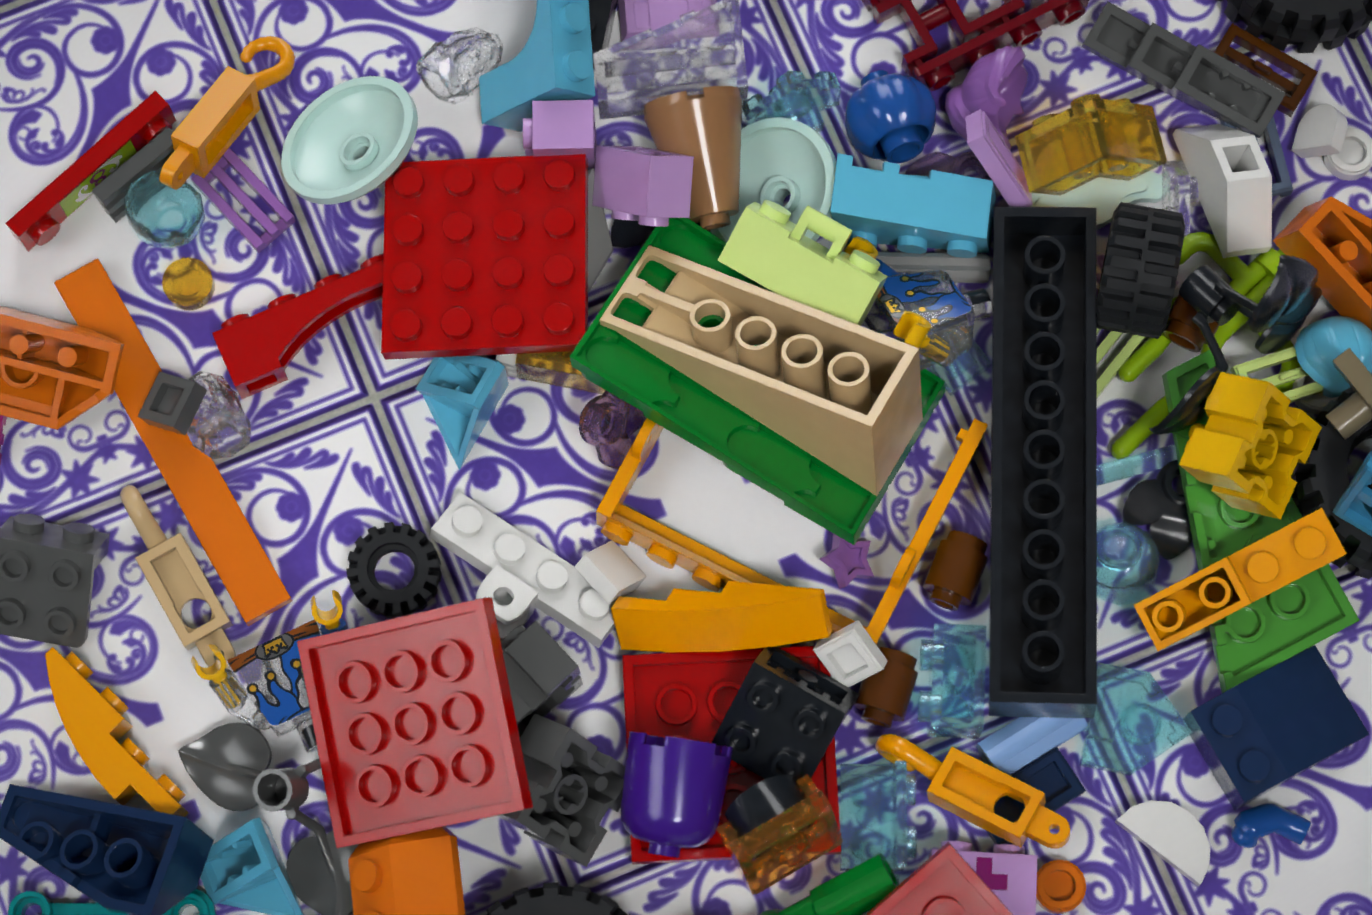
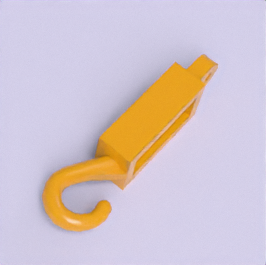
[159,36,295,190]
[875,734,1070,849]

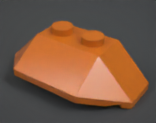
[0,306,124,430]
[348,826,465,915]

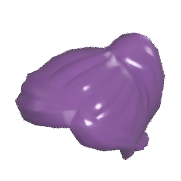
[945,45,1028,149]

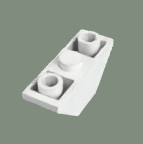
[1172,124,1272,258]

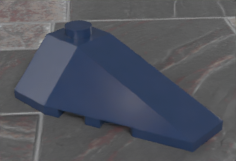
[0,784,214,915]

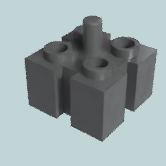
[501,621,583,738]
[498,714,625,867]

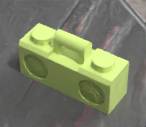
[717,200,888,326]

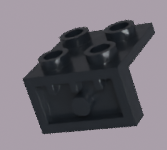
[711,647,860,792]

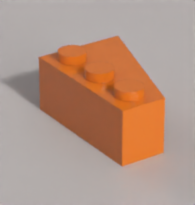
[1273,196,1372,331]

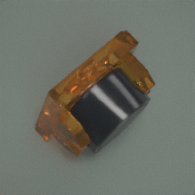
[716,774,843,895]

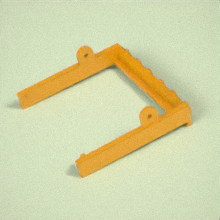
[596,418,988,645]

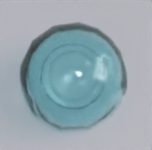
[124,171,205,249]
[1097,522,1160,606]

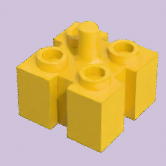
[1178,372,1322,520]

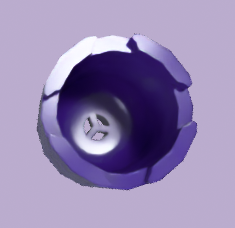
[621,731,733,858]

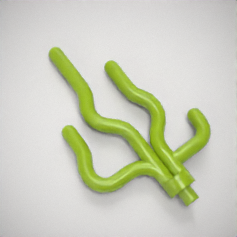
[1111,232,1301,460]

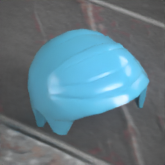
[1294,316,1372,398]

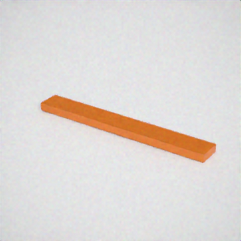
[54,258,293,626]

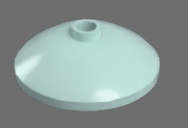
[281,76,418,204]
[711,117,836,243]

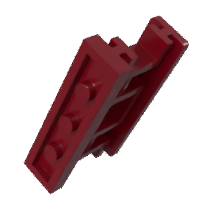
[862,0,1089,91]

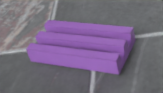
[191,148,296,253]

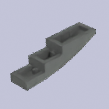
[1081,2,1286,138]

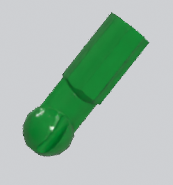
[760,853,899,915]

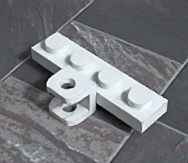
[430,492,616,648]

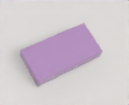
[965,109,1033,207]

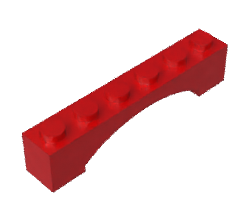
[212,254,383,399]

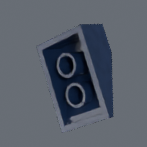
[1182,645,1369,810]

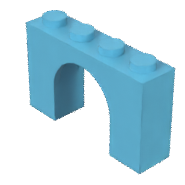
[479,0,595,132]

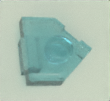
[742,71,841,132]
[1079,663,1193,776]

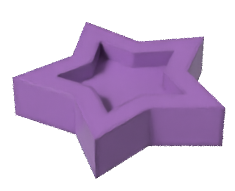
[819,534,874,589]

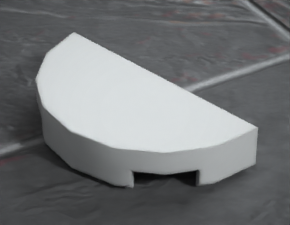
[1115,800,1210,886]

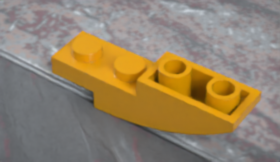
[1133,507,1347,651]
[45,647,189,817]

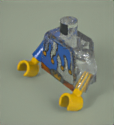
[844,236,992,371]
[191,590,348,753]

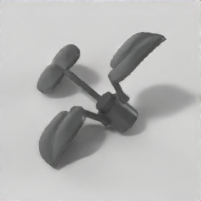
[178,723,359,915]

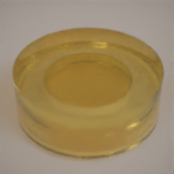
[162,258,215,311]

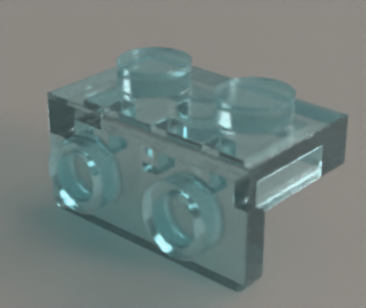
[839,761,917,871]

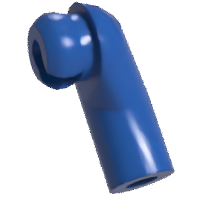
[1231,803,1311,848]

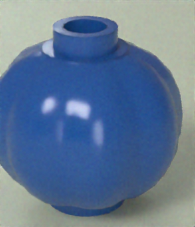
[845,70,936,164]

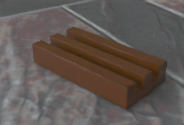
[1214,23,1318,117]

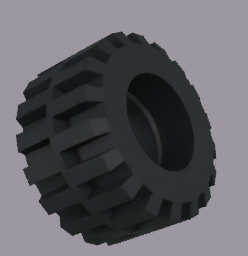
[1095,202,1185,339]

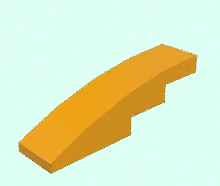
[611,581,832,653]

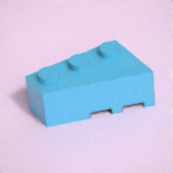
[830,153,996,258]

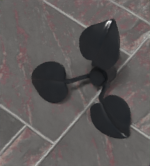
[1149,255,1322,434]

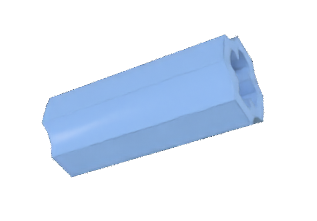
[976,717,1088,776]

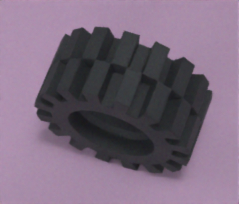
[346,522,442,619]

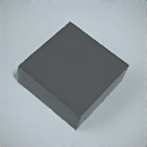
[137,371,207,435]

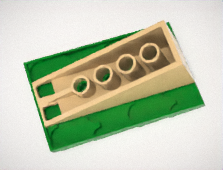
[570,218,946,545]

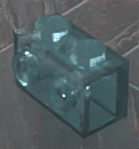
[918,623,987,739]

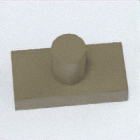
[1326,348,1372,440]

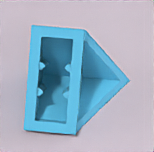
[416,356,509,470]
[201,818,304,915]

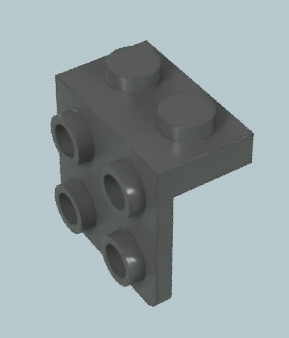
[0,514,110,648]

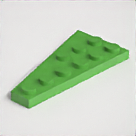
[1162,350,1360,693]

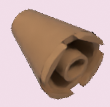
[643,86,742,230]

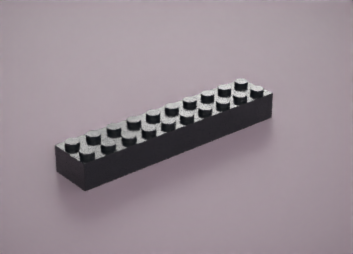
[989,207,1097,718]

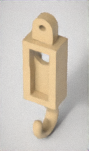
[120,485,236,671]

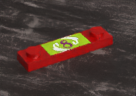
[5,90,176,252]

